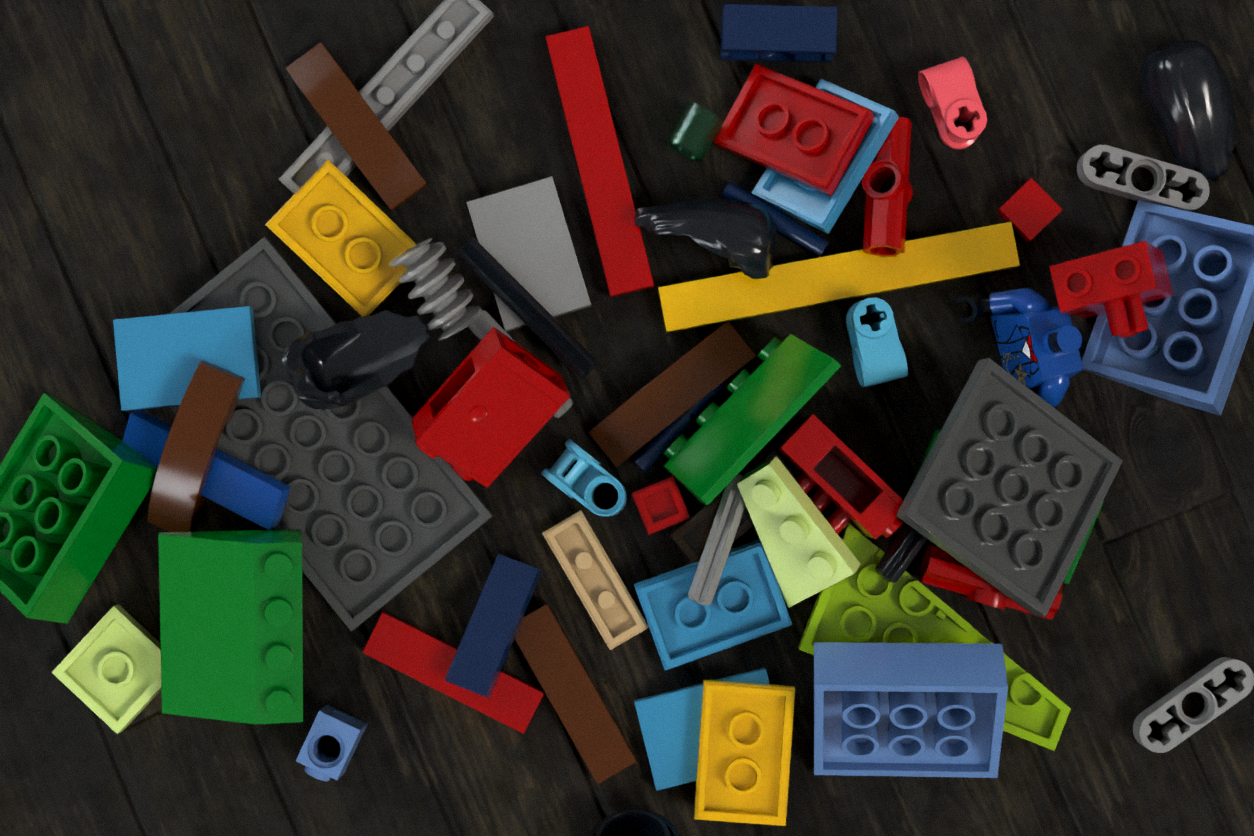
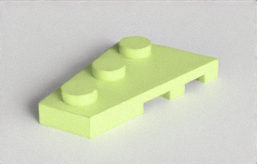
[737,456,861,608]

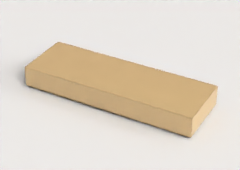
[542,510,649,650]

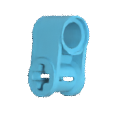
[845,297,908,388]
[541,438,627,517]

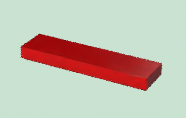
[362,611,545,734]

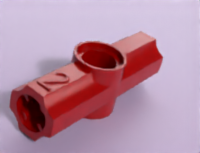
[861,117,913,257]
[919,545,1063,620]

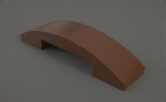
[285,42,427,211]
[588,321,756,467]
[147,361,245,532]

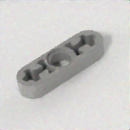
[1077,145,1210,212]
[1133,657,1254,753]

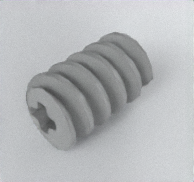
[389,238,482,341]

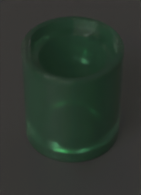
[667,102,723,162]

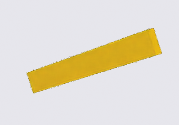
[658,222,1020,333]

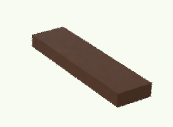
[514,603,637,785]

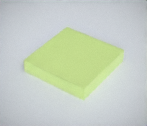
[51,604,161,734]

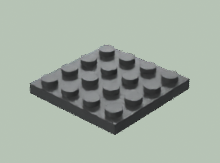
[896,358,1123,617]

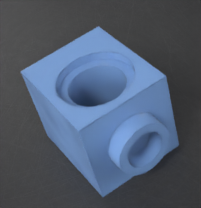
[296,705,368,781]

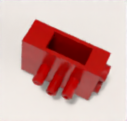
[1049,241,1174,338]
[411,326,571,488]
[773,414,904,539]

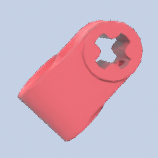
[918,56,987,150]

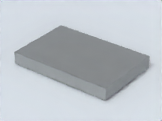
[466,176,591,332]

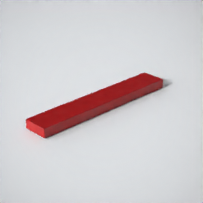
[546,26,654,297]

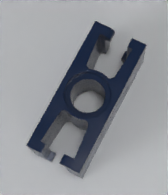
[720,4,837,63]

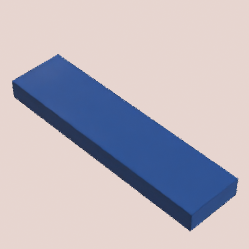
[123,410,291,531]

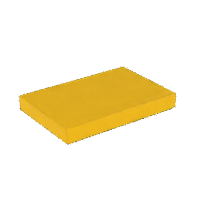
[265,160,416,316]
[694,680,795,826]

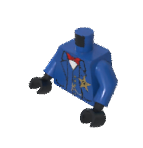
[955,288,1083,407]

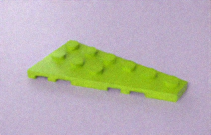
[798,523,1071,751]

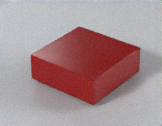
[996,178,1063,243]
[632,476,690,535]

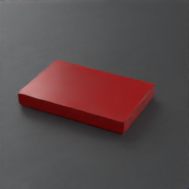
[713,64,875,196]

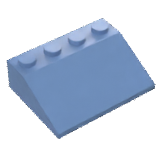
[1082,200,1254,416]
[814,642,1008,778]

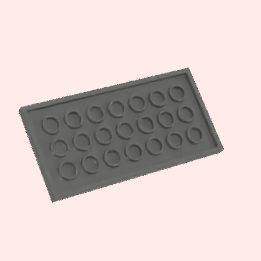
[170,237,494,632]

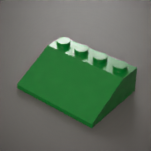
[664,334,841,505]
[0,393,158,624]
[158,529,303,724]

